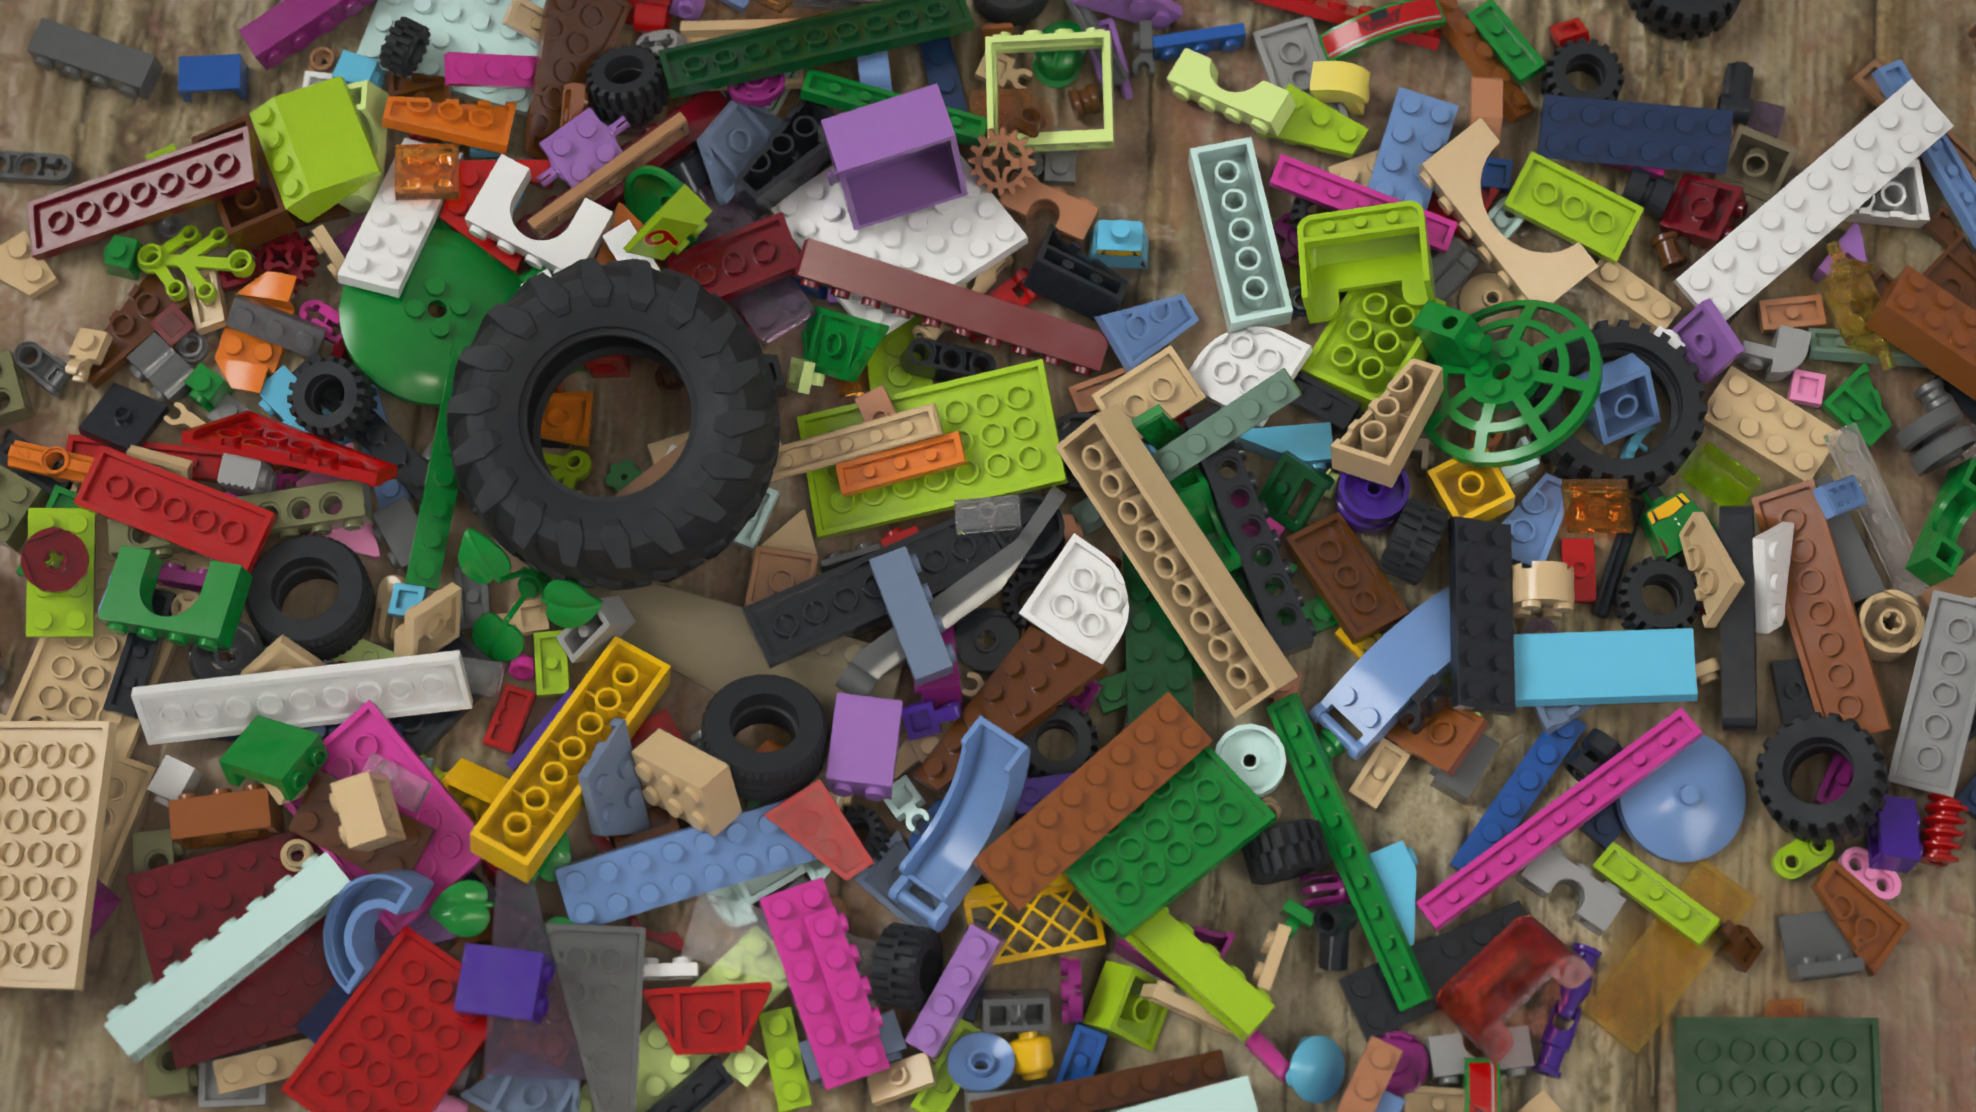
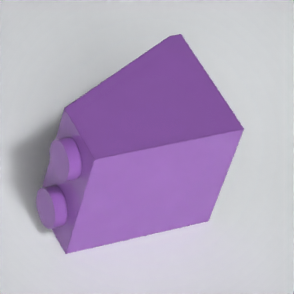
[826,693,903,801]

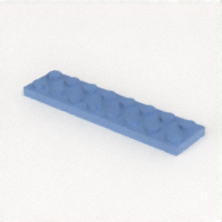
[554,798,818,925]

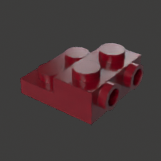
[1659,172,1749,250]

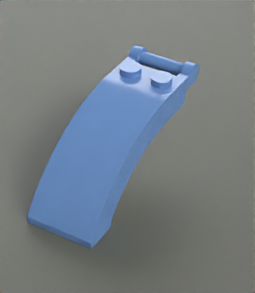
[1308,587,1451,761]
[888,716,1030,932]

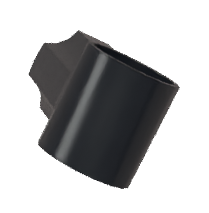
[1716,61,1754,126]
[1313,901,1358,971]

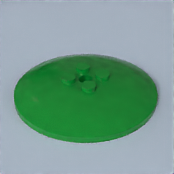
[339,229,522,407]

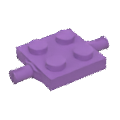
[536,107,630,189]

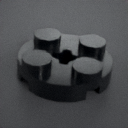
[954,608,1019,674]

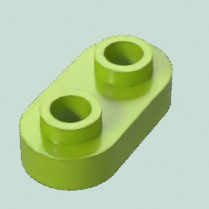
[1771,838,1835,881]

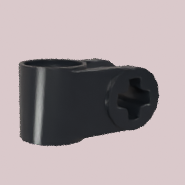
[665,148,709,192]

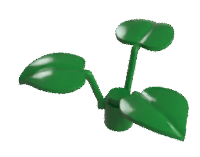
[458,527,603,661]
[430,831,575,974]

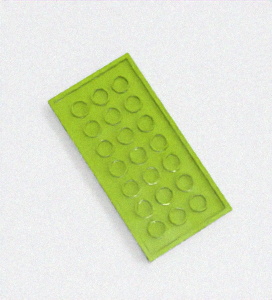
[797,359,1068,540]

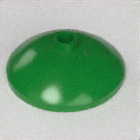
[624,165,699,253]

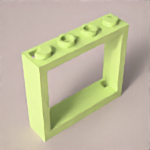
[985,27,1115,154]

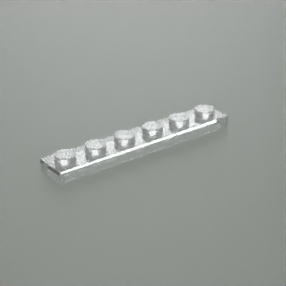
[1823,422,1929,606]

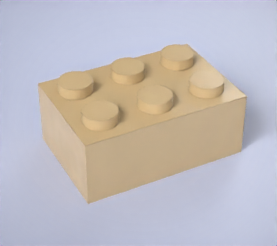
[631,729,742,837]

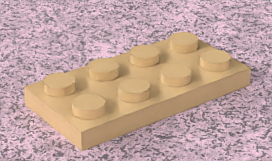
[1702,365,1841,483]

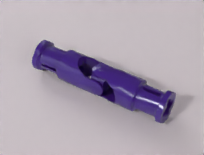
[1531,943,1602,1079]

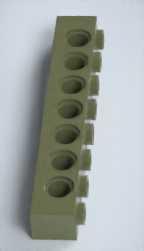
[107,480,373,559]
[132,828,199,1100]

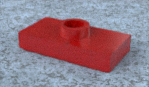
[1560,538,1596,604]
[482,683,537,755]

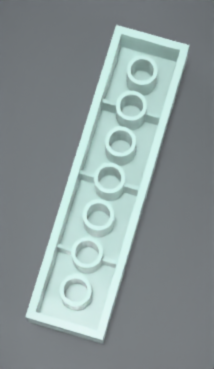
[104,852,351,1064]

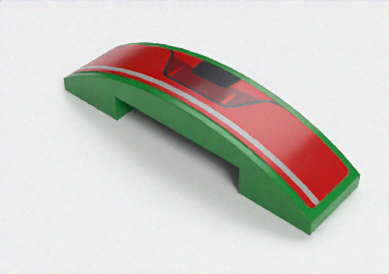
[1318,0,1446,61]
[1463,1058,1500,1112]

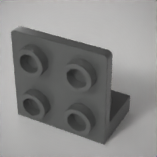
[1778,911,1865,983]

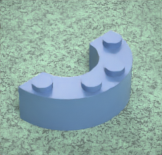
[323,869,435,995]

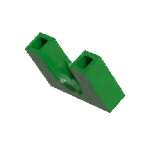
[97,545,253,652]

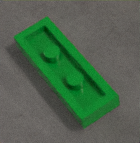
[1467,0,1546,86]

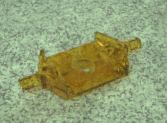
[1818,240,1897,372]

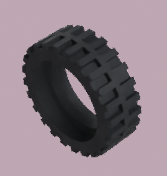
[1528,319,1708,499]

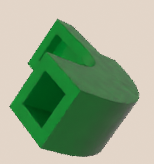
[1169,467,1242,572]

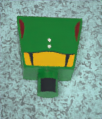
[1639,484,1718,562]

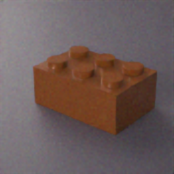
[168,784,285,851]

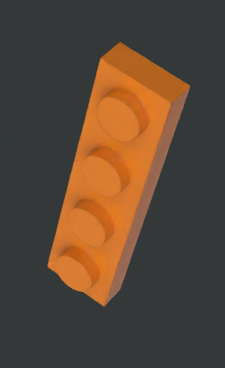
[835,431,967,497]

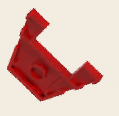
[439,160,555,275]

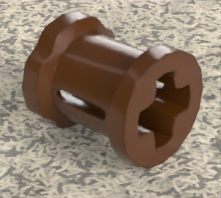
[1651,231,1688,272]

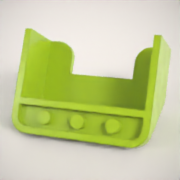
[1297,201,1436,324]

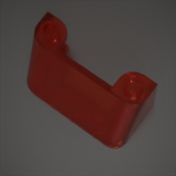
[1436,915,1595,1066]

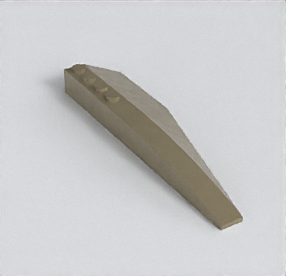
[541,583,907,739]

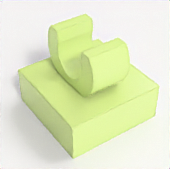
[786,357,825,394]

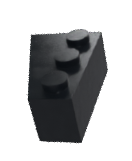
[1022,223,1129,322]

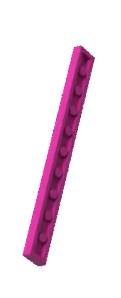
[1416,707,1703,931]

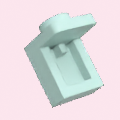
[1500,436,1541,487]

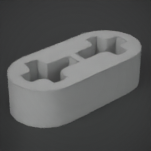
[636,29,688,55]

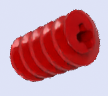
[1919,793,1969,867]

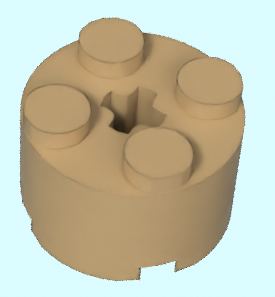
[1512,561,1575,620]
[1856,589,1925,662]

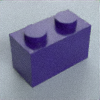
[1866,796,1923,873]

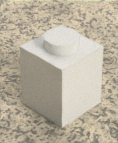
[147,754,203,809]

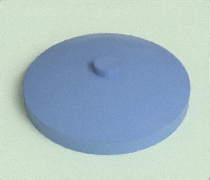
[1616,735,1746,862]

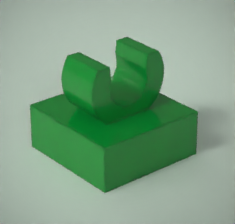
[1280,898,1314,939]

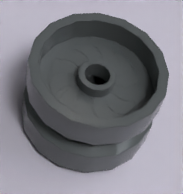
[1894,400,1976,477]

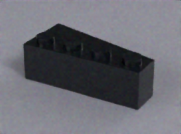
[735,99,835,219]

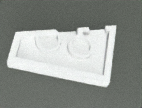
[1753,522,1795,634]

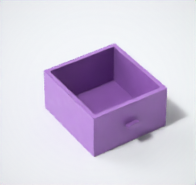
[821,83,968,231]

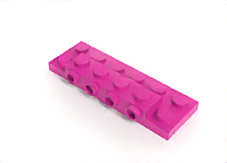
[759,877,890,1091]

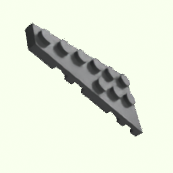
[544,923,646,1112]

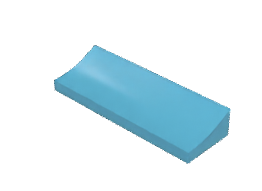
[1514,628,1698,707]

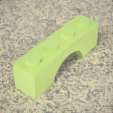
[1166,48,1297,137]
[339,80,389,214]

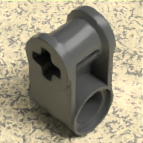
[13,341,74,398]

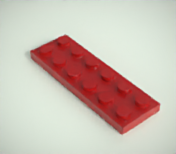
[73,445,278,574]

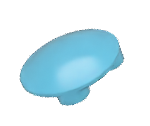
[1285,1035,1345,1103]

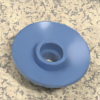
[947,1032,1015,1092]

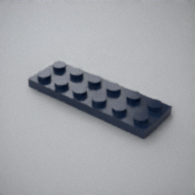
[1537,94,1734,174]

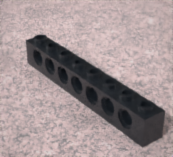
[1183,405,1317,657]

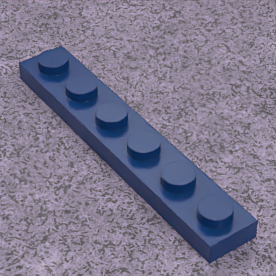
[1449,718,1587,872]

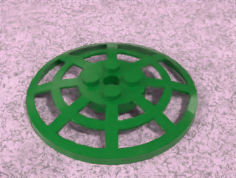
[1423,300,1603,468]

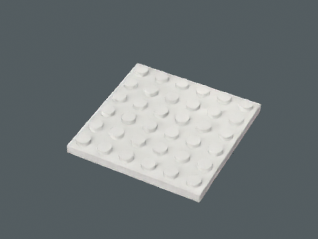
[769,155,1029,336]

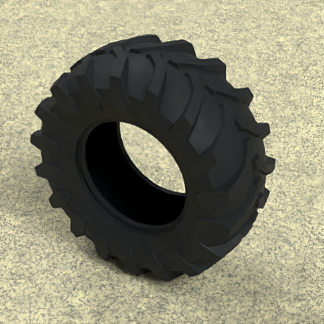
[446,258,781,590]

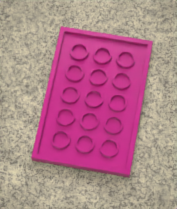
[284,700,481,937]

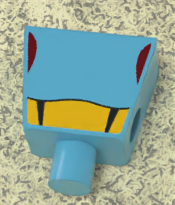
[1089,220,1149,269]

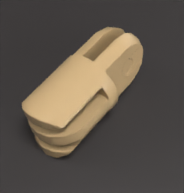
[370,574,405,644]

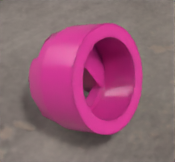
[509,652,535,680]

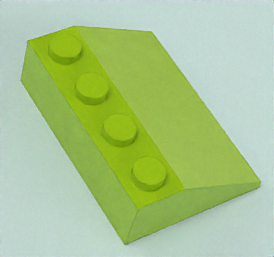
[249,76,382,223]
[1301,284,1447,412]

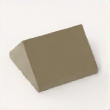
[1714,124,1798,202]

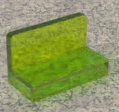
[1682,442,1761,506]

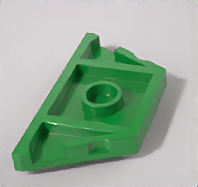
[799,302,889,383]

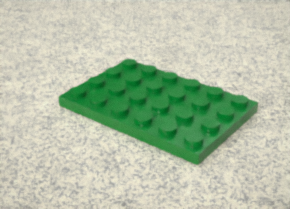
[1062,745,1276,941]

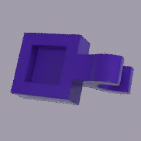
[902,699,962,740]

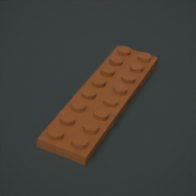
[1751,479,1892,735]
[972,691,1213,913]

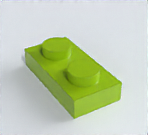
[533,630,571,698]

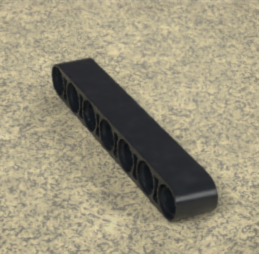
[1719,505,1757,731]

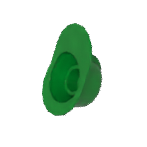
[1033,20,1086,88]

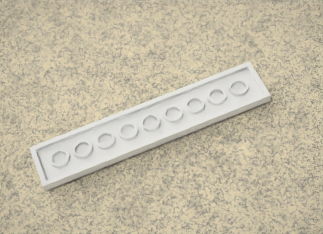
[1673,79,1954,320]
[131,650,473,745]

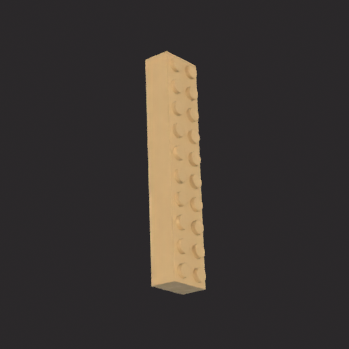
[1055,404,1298,719]

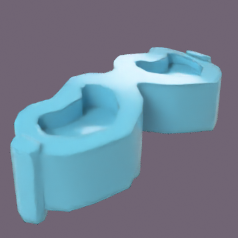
[1620,425,1656,459]

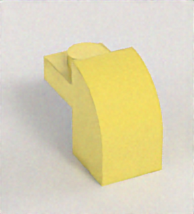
[1309,61,1370,115]

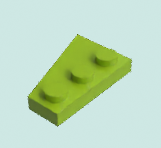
[1255,83,1369,159]

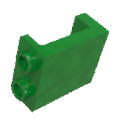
[218,715,329,801]

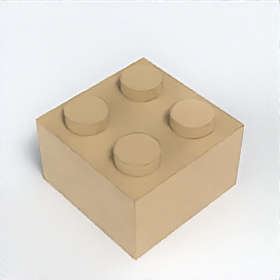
[329,771,406,852]

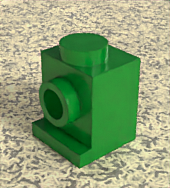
[103,234,143,281]
[184,363,234,413]

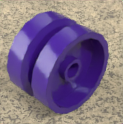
[1334,468,1410,534]

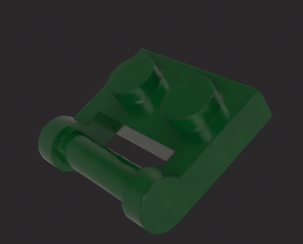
[1257,450,1335,533]

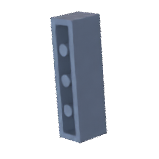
[869,546,957,687]

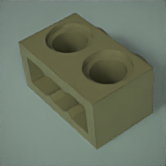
[0,350,34,428]

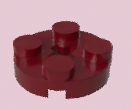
[21,527,89,594]

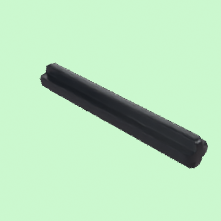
[1591,498,1645,619]

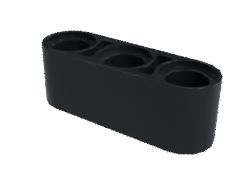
[900,338,996,382]

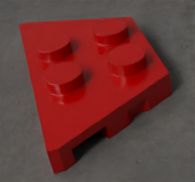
[642,982,772,1056]

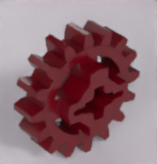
[251,231,319,294]

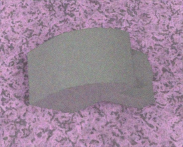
[1735,325,1812,382]

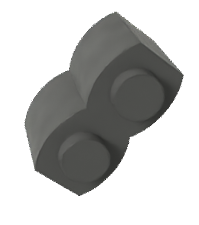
[126,332,194,405]

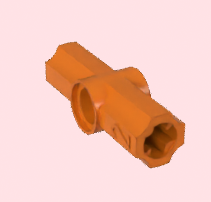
[7,440,94,484]

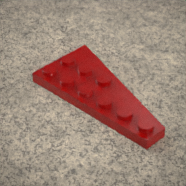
[181,410,398,486]

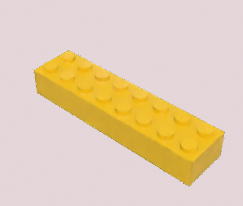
[470,636,671,884]

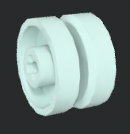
[1215,724,1286,799]

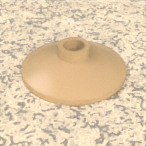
[1459,273,1521,334]

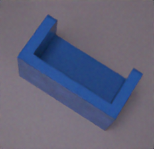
[178,54,248,102]

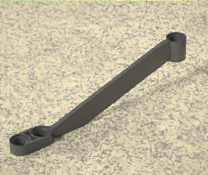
[835,486,1067,696]

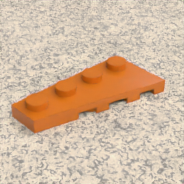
[381,96,517,154]

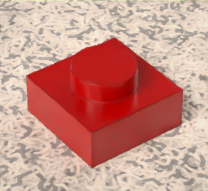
[1549,17,1590,47]

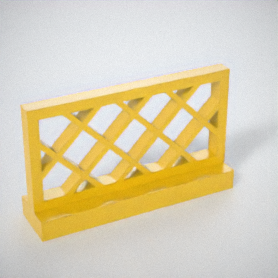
[961,874,1106,967]

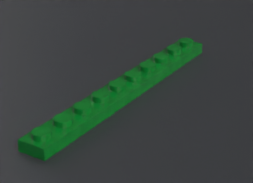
[1266,693,1433,1012]

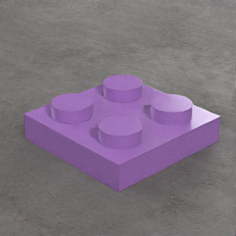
[1672,298,1746,384]

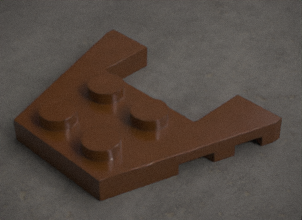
[1860,205,1976,310]

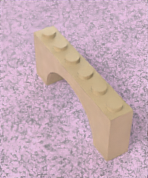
[1416,117,1598,316]

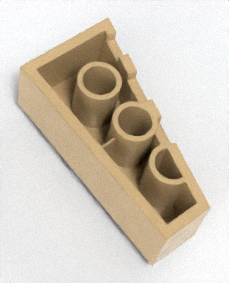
[1330,358,1444,488]

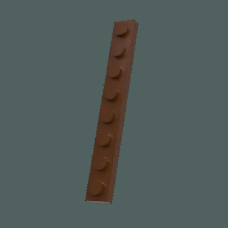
[968,1049,1229,1112]

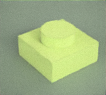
[723,1044,768,1088]

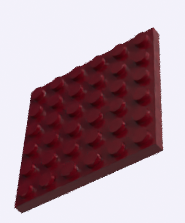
[127,831,353,1070]

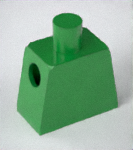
[1411,300,1492,367]

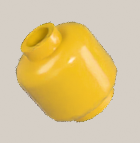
[1009,1031,1054,1080]

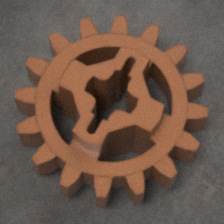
[968,126,1037,196]

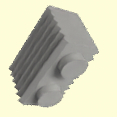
[217,452,277,496]

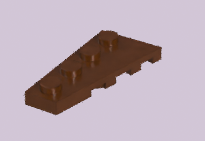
[87,274,192,389]

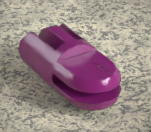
[1299,872,1352,908]

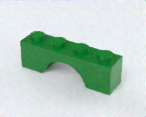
[1905,457,1976,587]

